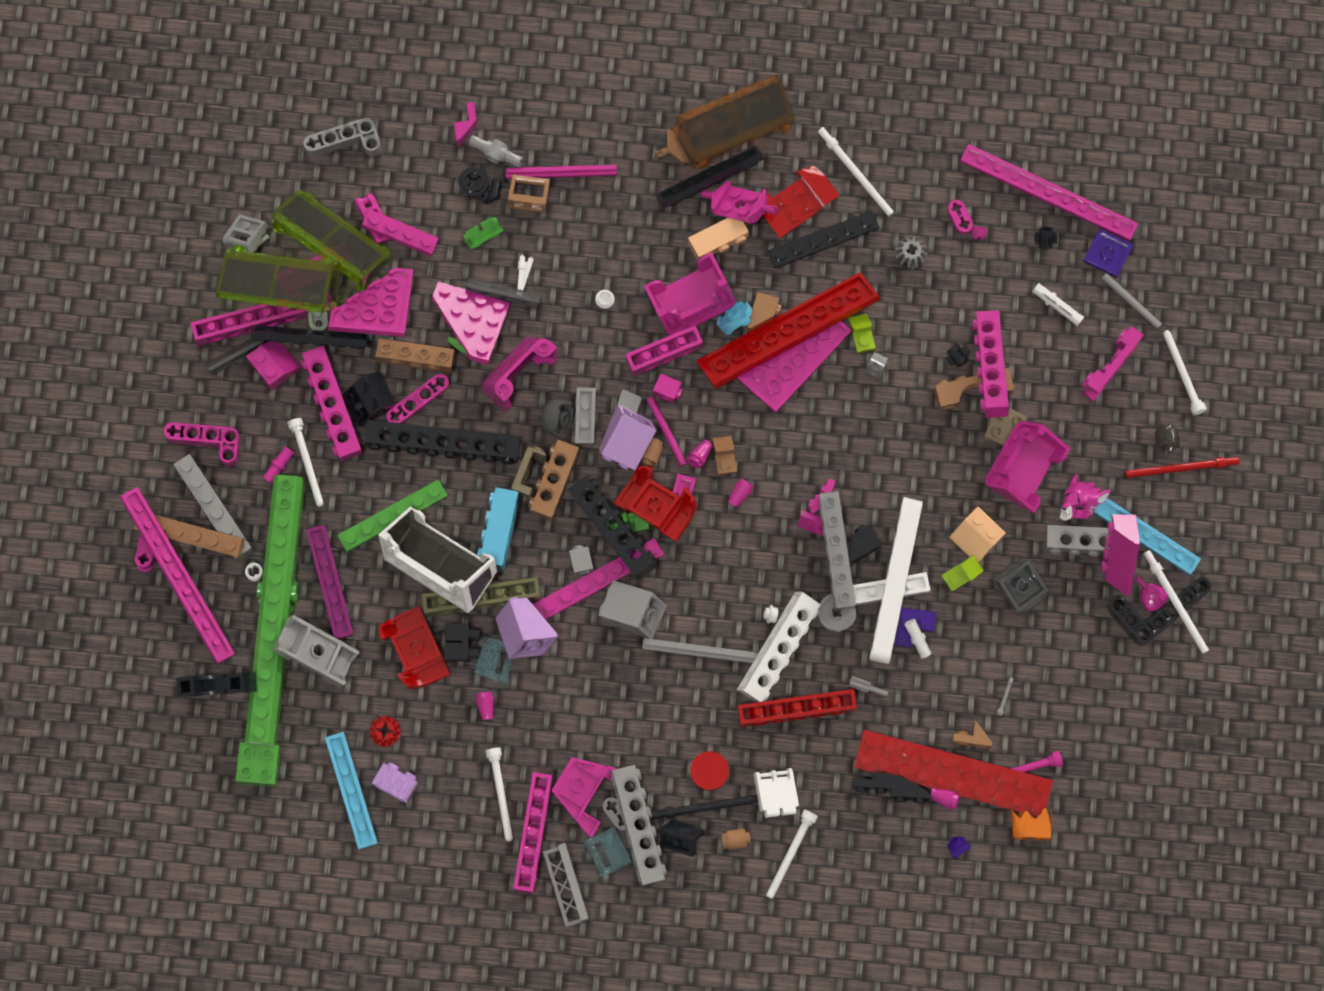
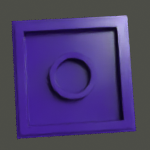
[1083,228,1134,278]

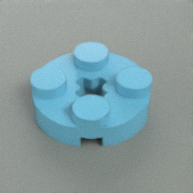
[717,301,753,335]

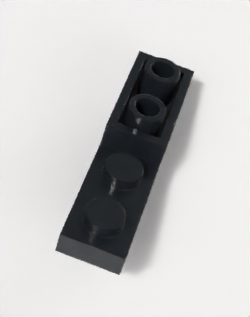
[851,772,931,804]

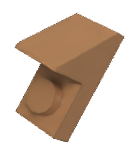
[712,436,737,476]
[951,721,992,749]

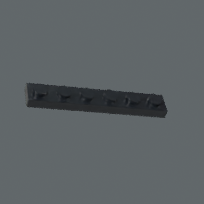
[655,146,764,208]
[768,210,879,269]
[251,325,367,349]

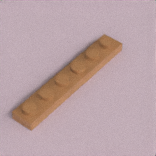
[134,515,245,558]

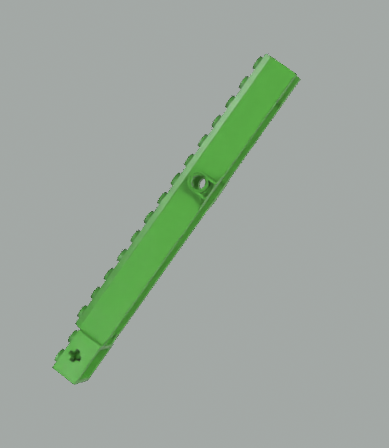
[235,475,305,788]

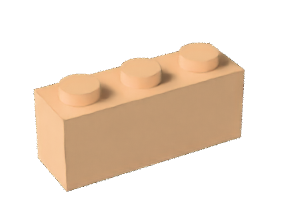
[688,218,749,261]

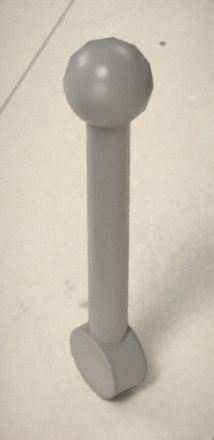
[996,677,1014,716]

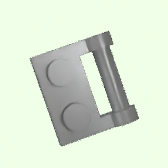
[223,214,269,253]

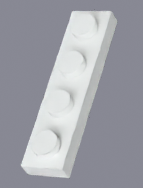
[853,572,930,605]

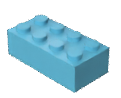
[477,487,519,574]

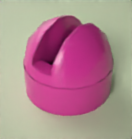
[972,226,987,241]

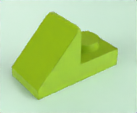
[848,314,876,354]
[941,555,984,591]

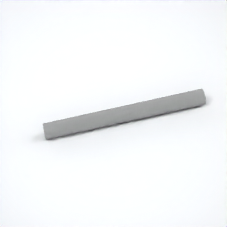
[1102,273,1162,329]

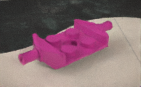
[701,181,778,223]

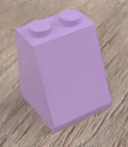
[599,404,656,470]
[495,597,558,659]

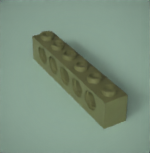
[422,577,541,617]

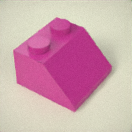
[246,340,302,391]

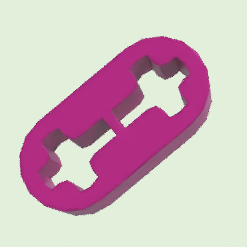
[947,200,973,235]

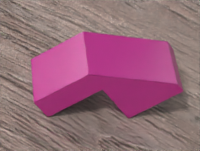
[454,102,477,146]

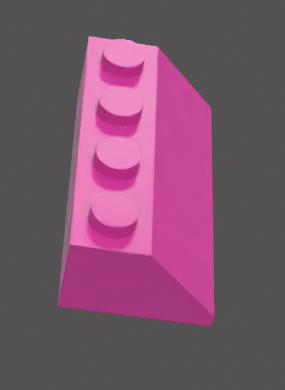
[1101,514,1140,595]

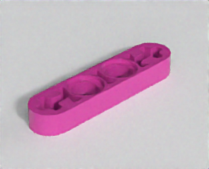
[386,374,449,424]

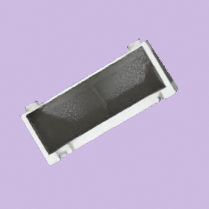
[378,507,497,613]

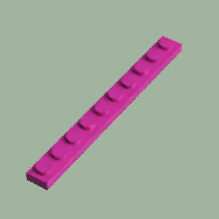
[960,144,1138,242]
[120,487,235,664]

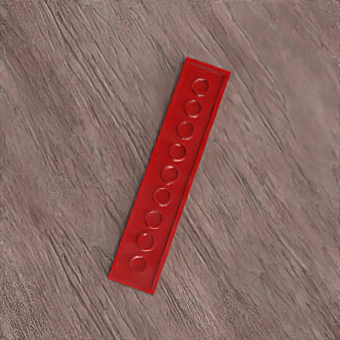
[696,272,880,389]
[854,730,1053,817]

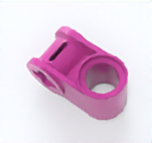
[135,534,156,573]

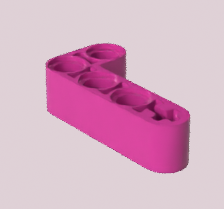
[164,422,241,467]

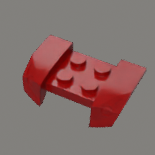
[763,166,840,238]
[614,465,697,542]
[379,606,451,690]

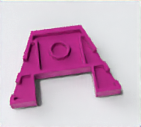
[551,757,617,838]

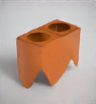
[1011,808,1052,841]

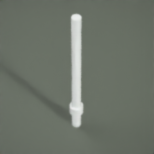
[818,127,894,217]
[1143,550,1209,654]

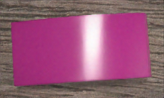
[807,479,836,515]

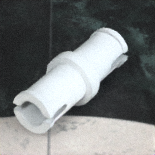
[904,619,932,658]

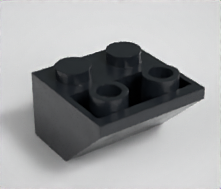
[342,372,397,427]

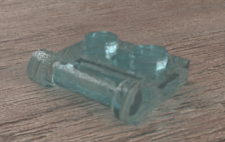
[474,636,513,684]
[583,827,632,878]

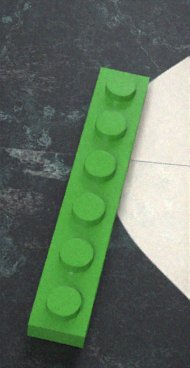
[337,479,448,553]

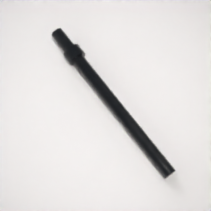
[651,795,759,820]

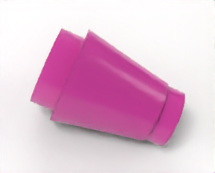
[687,440,713,469]
[728,478,754,508]
[475,691,494,720]
[930,788,960,810]

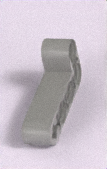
[303,118,381,157]

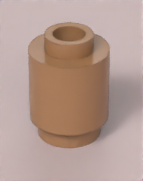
[641,438,663,467]
[721,828,751,850]

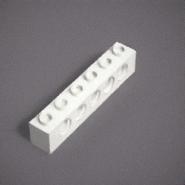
[737,592,821,702]

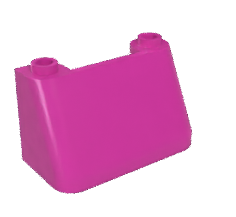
[644,252,736,335]
[482,336,558,413]
[985,421,1071,513]

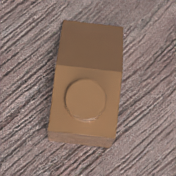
[747,292,781,333]

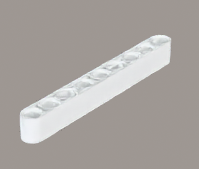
[869,497,923,664]

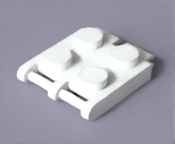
[754,768,799,818]

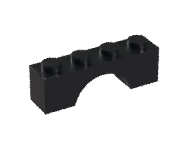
[176,672,257,697]

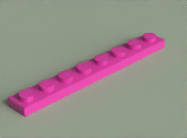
[533,538,664,620]

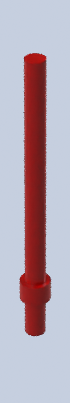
[1125,457,1240,478]

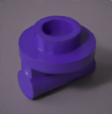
[947,836,970,859]

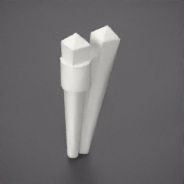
[517,255,534,291]

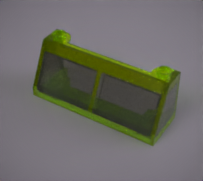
[271,189,391,292]
[216,245,340,313]

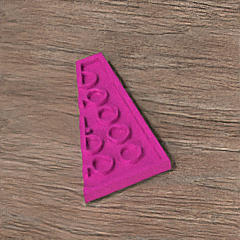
[736,321,852,413]

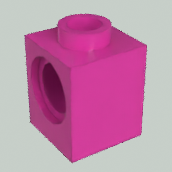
[653,374,683,404]

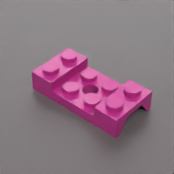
[1081,326,1144,402]

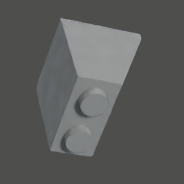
[598,580,667,639]

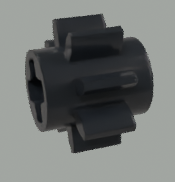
[1034,227,1058,249]
[946,344,970,368]

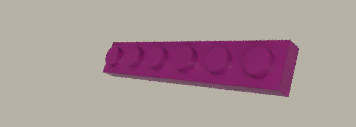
[306,525,354,640]

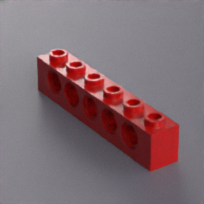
[737,689,857,728]

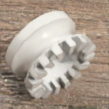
[245,563,263,582]

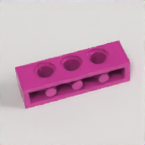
[625,325,703,377]

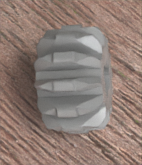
[895,236,927,268]

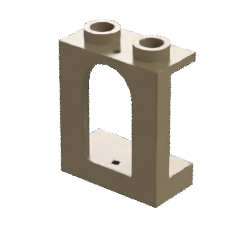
[511,446,547,503]

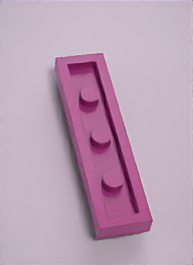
[361,209,438,257]

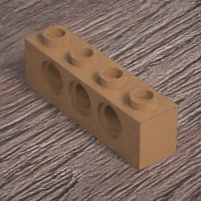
[376,338,455,373]
[528,440,579,521]

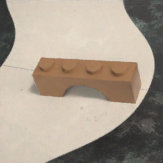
[933,368,1015,411]

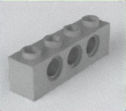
[1045,525,1109,557]

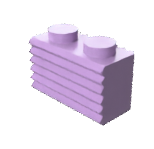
[372,762,418,804]

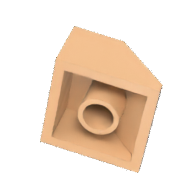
[949,507,1006,562]

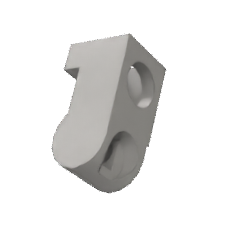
[865,352,889,380]

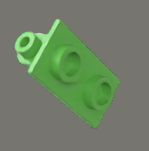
[463,217,504,250]

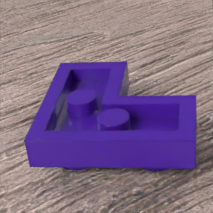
[893,607,936,649]

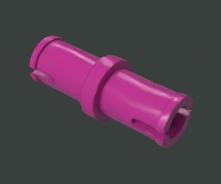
[262,446,294,484]

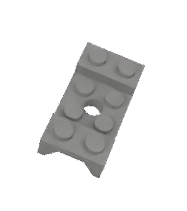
[272,615,360,688]

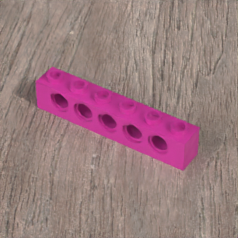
[191,294,308,346]
[973,310,1009,418]
[300,345,362,462]
[513,772,553,894]

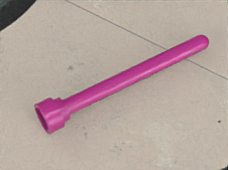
[1011,751,1063,773]

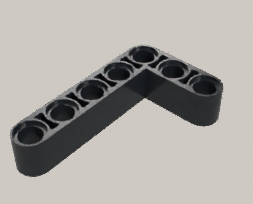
[1107,577,1211,646]

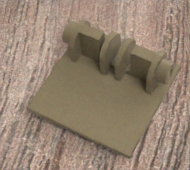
[984,408,1027,446]

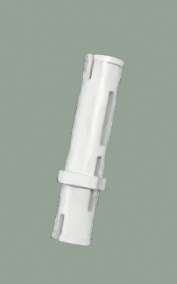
[1032,283,1084,326]

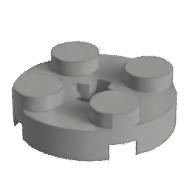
[817,594,856,633]

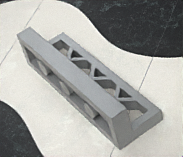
[543,843,588,927]

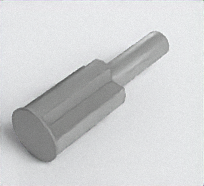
[849,676,888,697]

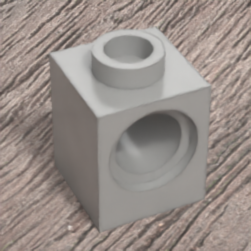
[569,545,593,577]

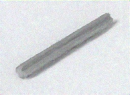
[642,638,757,663]

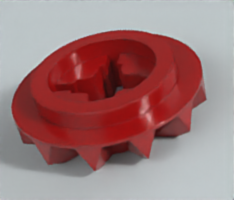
[369,715,401,747]

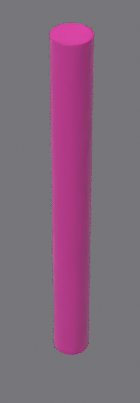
[647,397,687,467]

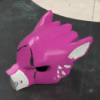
[1060,474,1111,521]

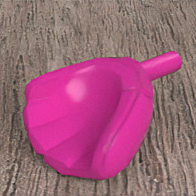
[1136,576,1168,612]

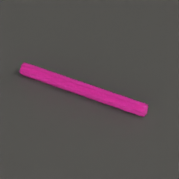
[505,165,617,179]

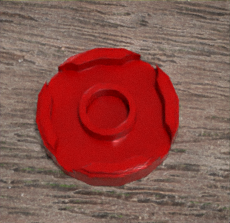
[690,751,729,791]

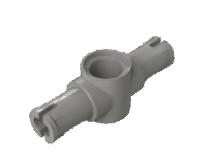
[469,135,524,168]

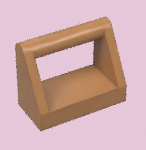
[508,174,550,213]

